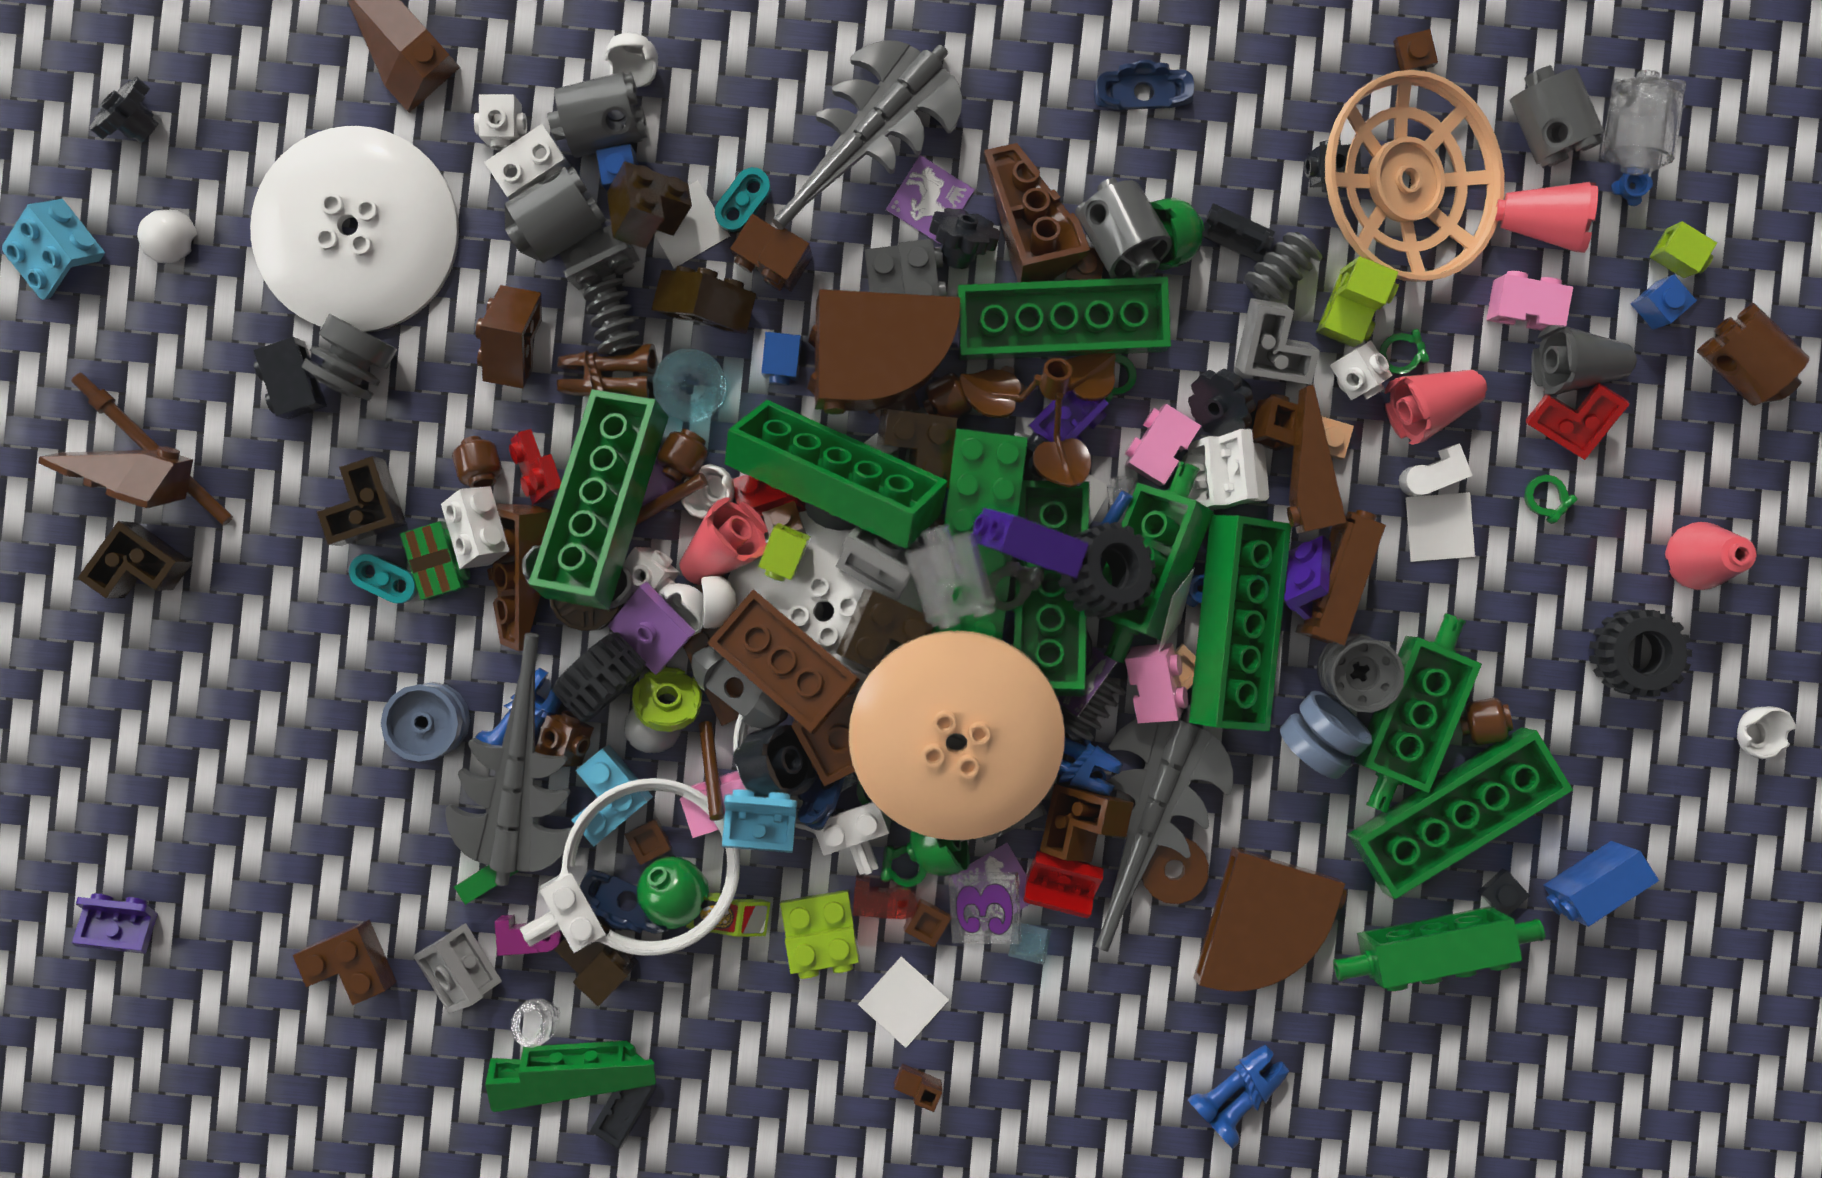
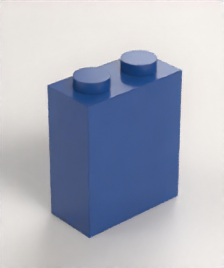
[1543,841,1660,927]

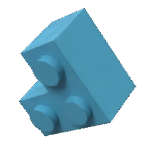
[571,745,653,847]

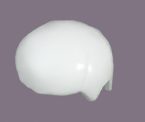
[605,32,658,88]
[137,210,197,263]
[681,464,734,519]
[702,576,737,628]
[658,583,704,635]
[1737,706,1796,759]

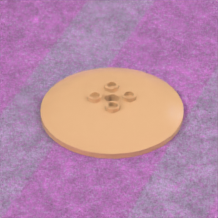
[849,631,1065,840]

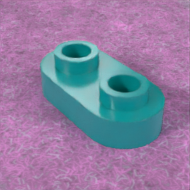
[715,167,771,232]
[349,554,418,603]

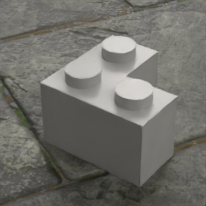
[1235,298,1320,385]

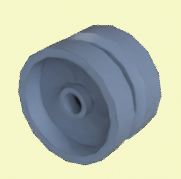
[381,682,470,762]
[1280,691,1372,779]

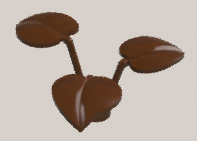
[960,353,1116,488]

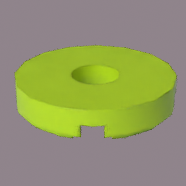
[632,667,702,732]

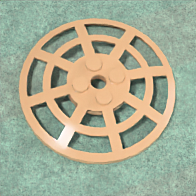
[1325,70,1505,282]

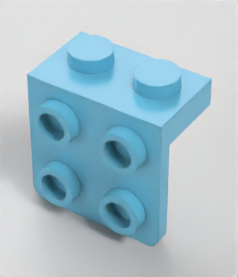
[2,199,105,300]
[722,789,797,853]

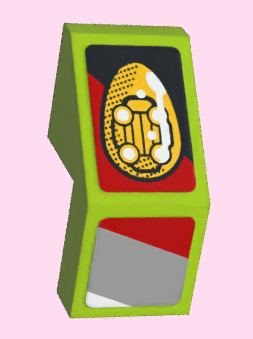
[686,893,771,937]

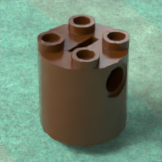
[1697,303,1809,406]

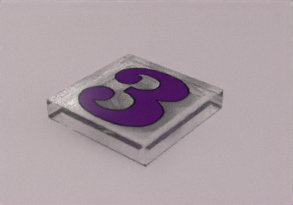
[949,872,1022,944]

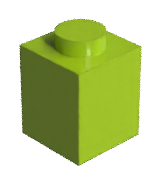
[1649,221,1717,278]
[758,523,811,582]

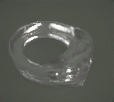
[511,999,560,1048]

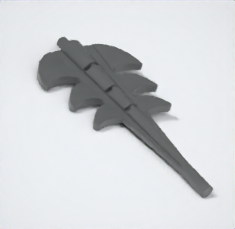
[772,41,962,230]
[446,633,572,886]
[1095,705,1233,952]

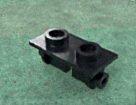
[1203,203,1275,262]

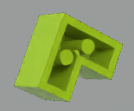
[1316,256,1399,347]

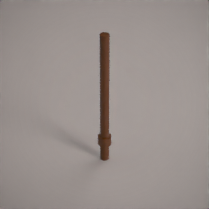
[71,372,233,526]

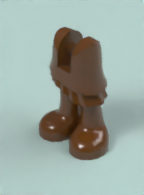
[557,344,657,399]

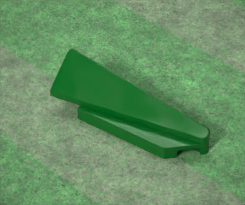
[485,1041,656,1112]

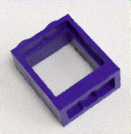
[972,508,1089,578]

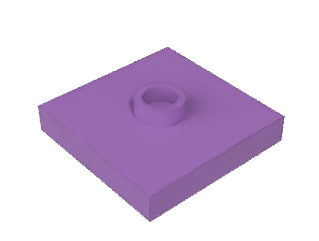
[608,582,695,675]

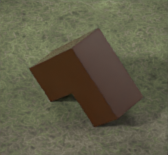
[894,1063,942,1112]

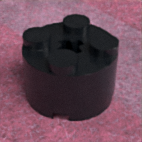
[734,724,816,798]

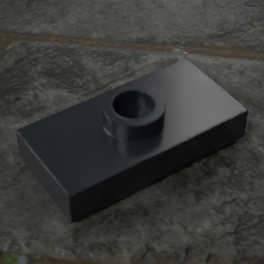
[590,1085,657,1150]

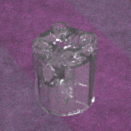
[1600,70,1687,175]
[905,524,996,629]

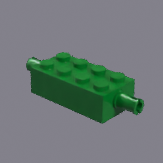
[1096,461,1213,664]
[1354,613,1482,813]
[1333,906,1545,991]

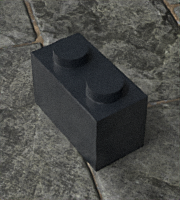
[253,337,327,420]

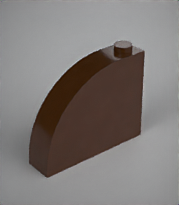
[815,289,960,415]
[1193,847,1347,991]

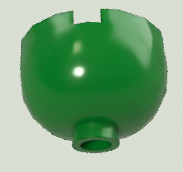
[1150,198,1204,270]
[907,831,970,877]
[637,857,709,929]

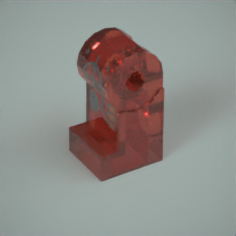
[853,876,918,919]

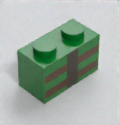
[400,521,471,600]

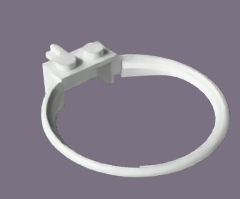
[733,663,891,875]
[520,778,740,956]

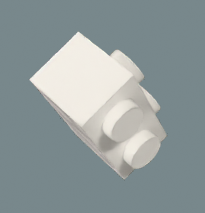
[484,124,571,200]
[441,486,509,569]

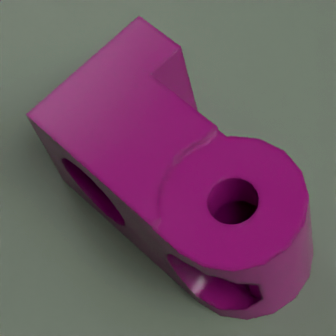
[495,915,564,956]

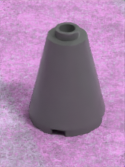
[1531,325,1637,395]

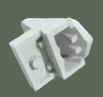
[1182,429,1269,510]

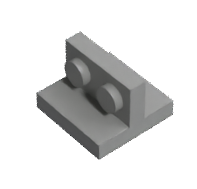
[835,526,929,601]
[413,923,502,1014]

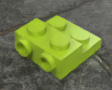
[780,890,859,979]

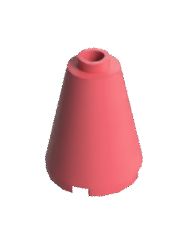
[1495,182,1598,253]
[1385,370,1487,445]
[679,497,768,585]
[1665,522,1756,590]

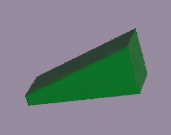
[454,865,518,905]

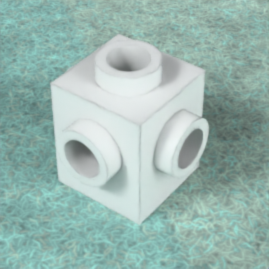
[474,94,527,151]
[1330,340,1392,400]
[623,547,680,593]

